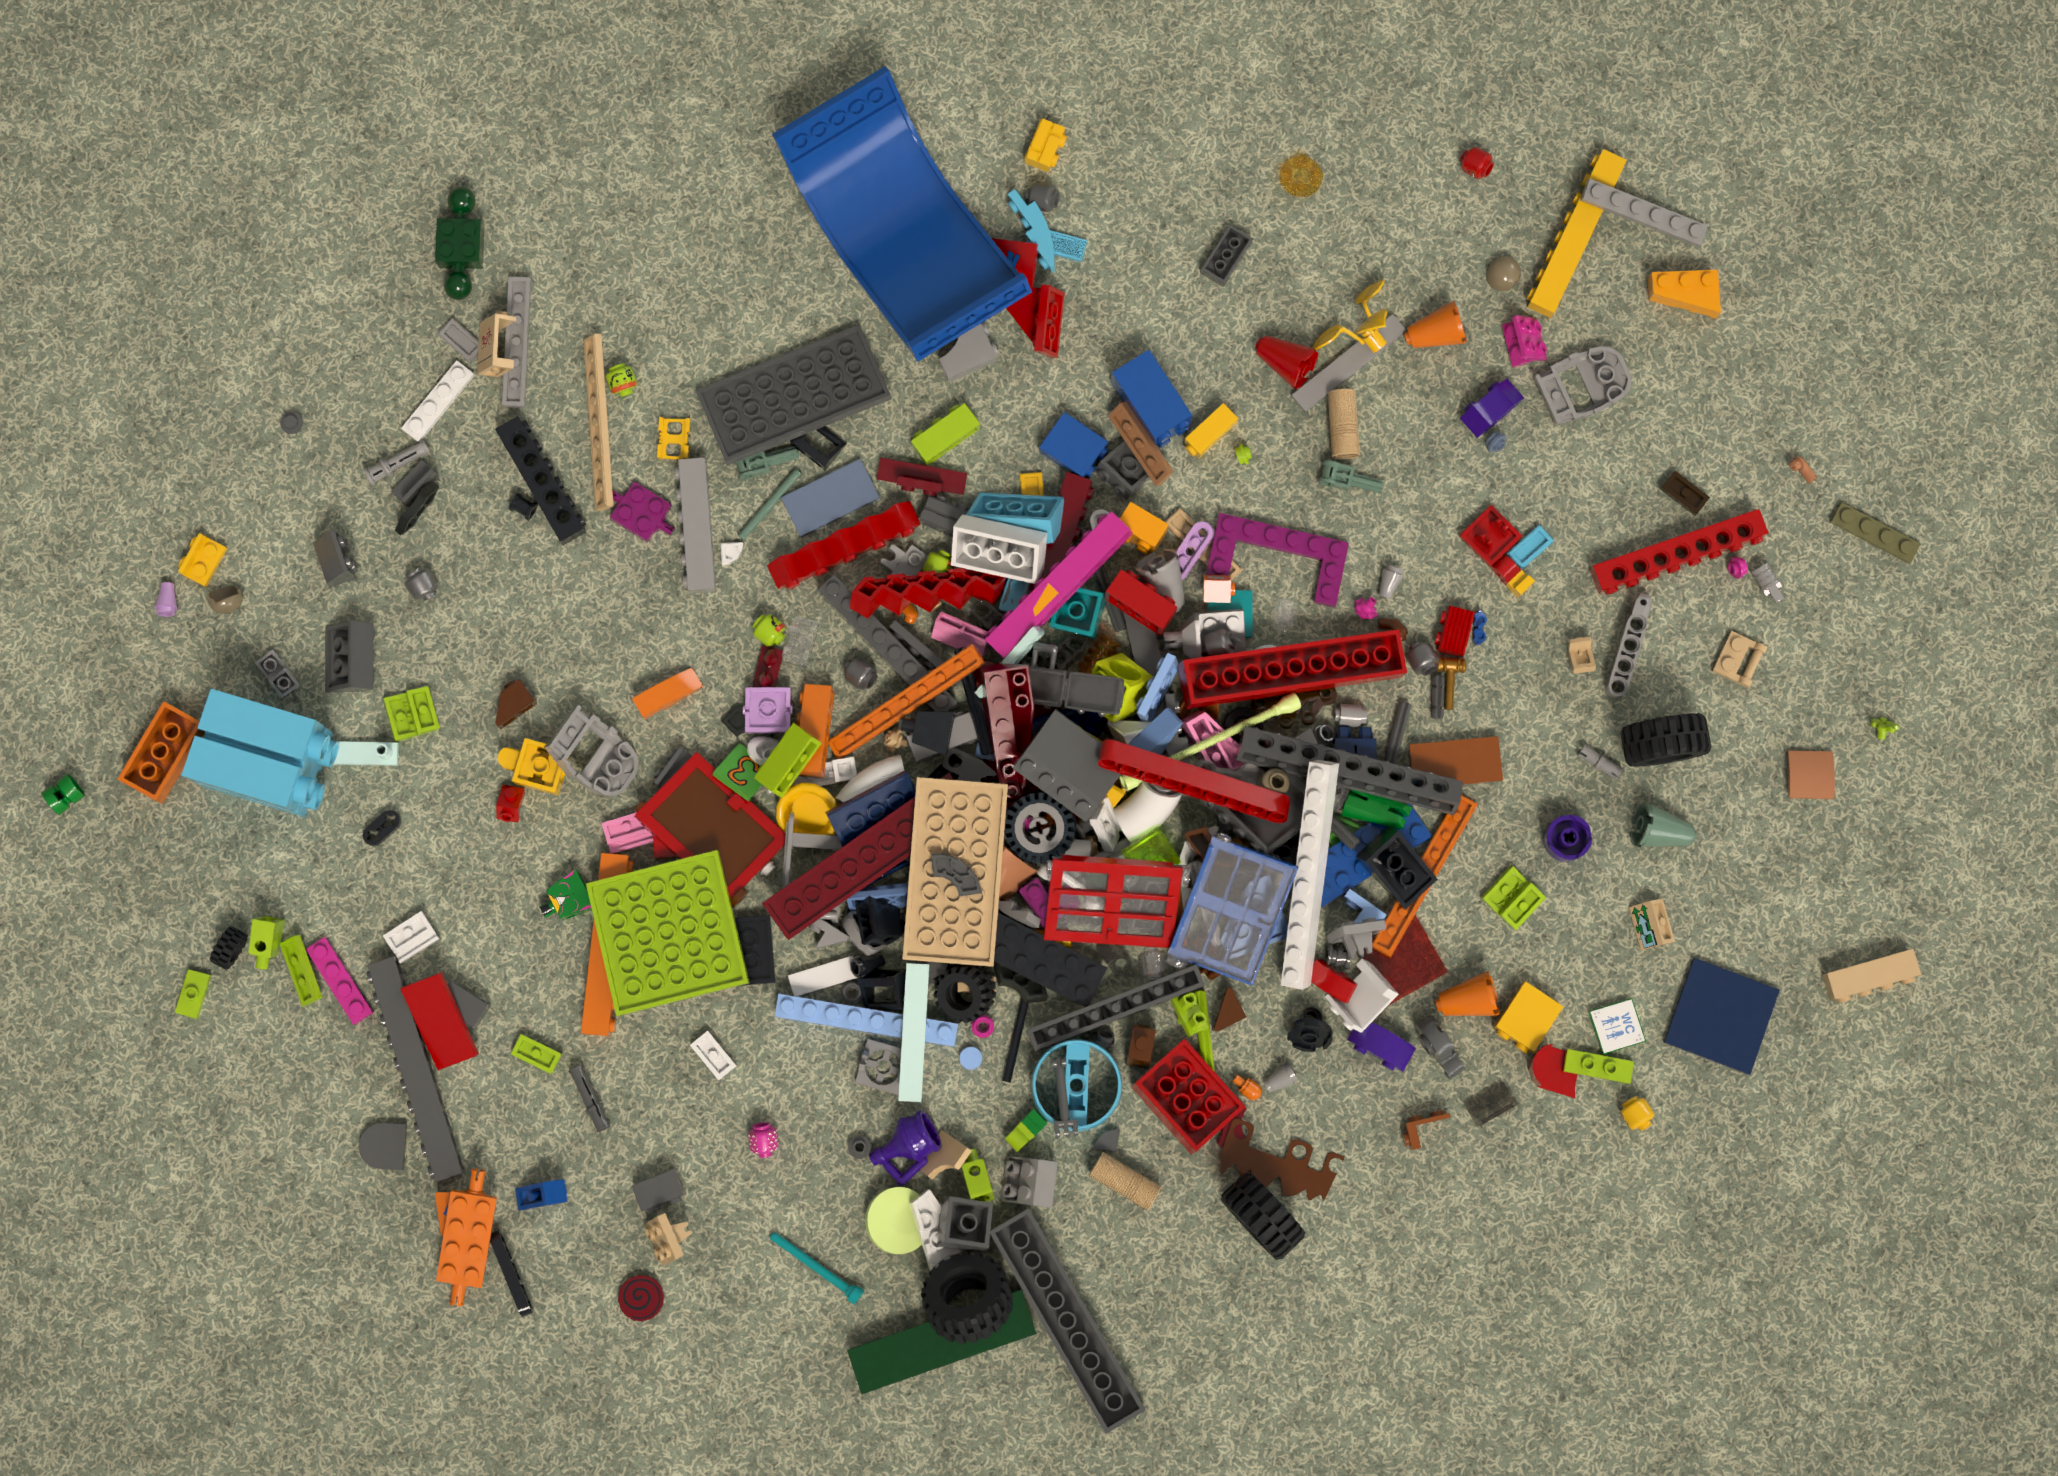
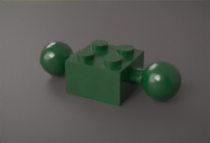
[435,187,485,300]

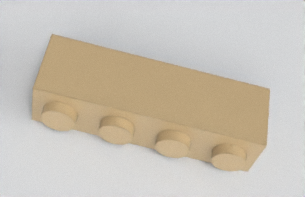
[1822,949,1922,1003]

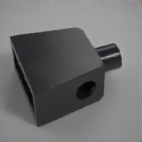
[901,711,955,755]
[855,896,905,945]

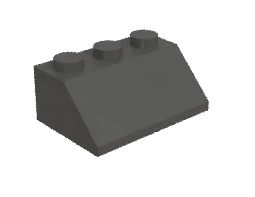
[325,620,375,693]

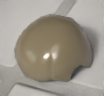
[1486,256,1521,291]
[207,585,243,614]

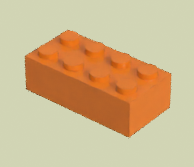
[117,701,205,804]

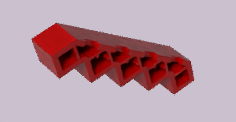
[767,501,921,590]
[849,568,1006,618]

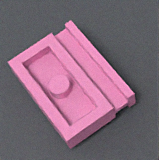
[602,812,653,854]

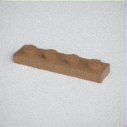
[1108,401,1174,486]

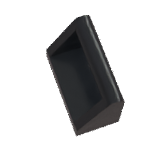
[790,426,847,471]
[858,969,906,1011]

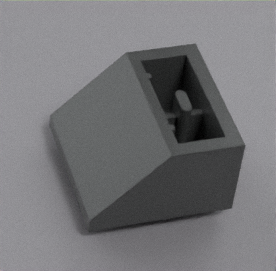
[313,529,358,587]

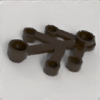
[1251,688,1337,729]

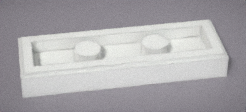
[788,956,859,997]

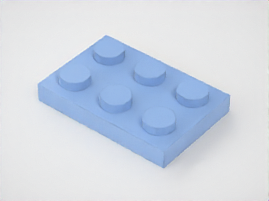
[1136,653,1178,722]

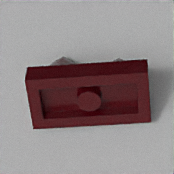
[752,646,784,687]

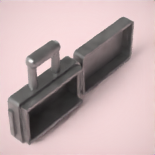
[1028,642,1125,717]

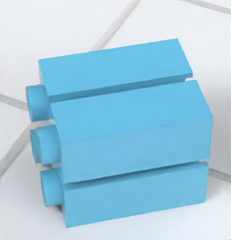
[181,689,339,818]

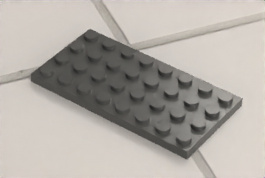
[696,324,892,466]

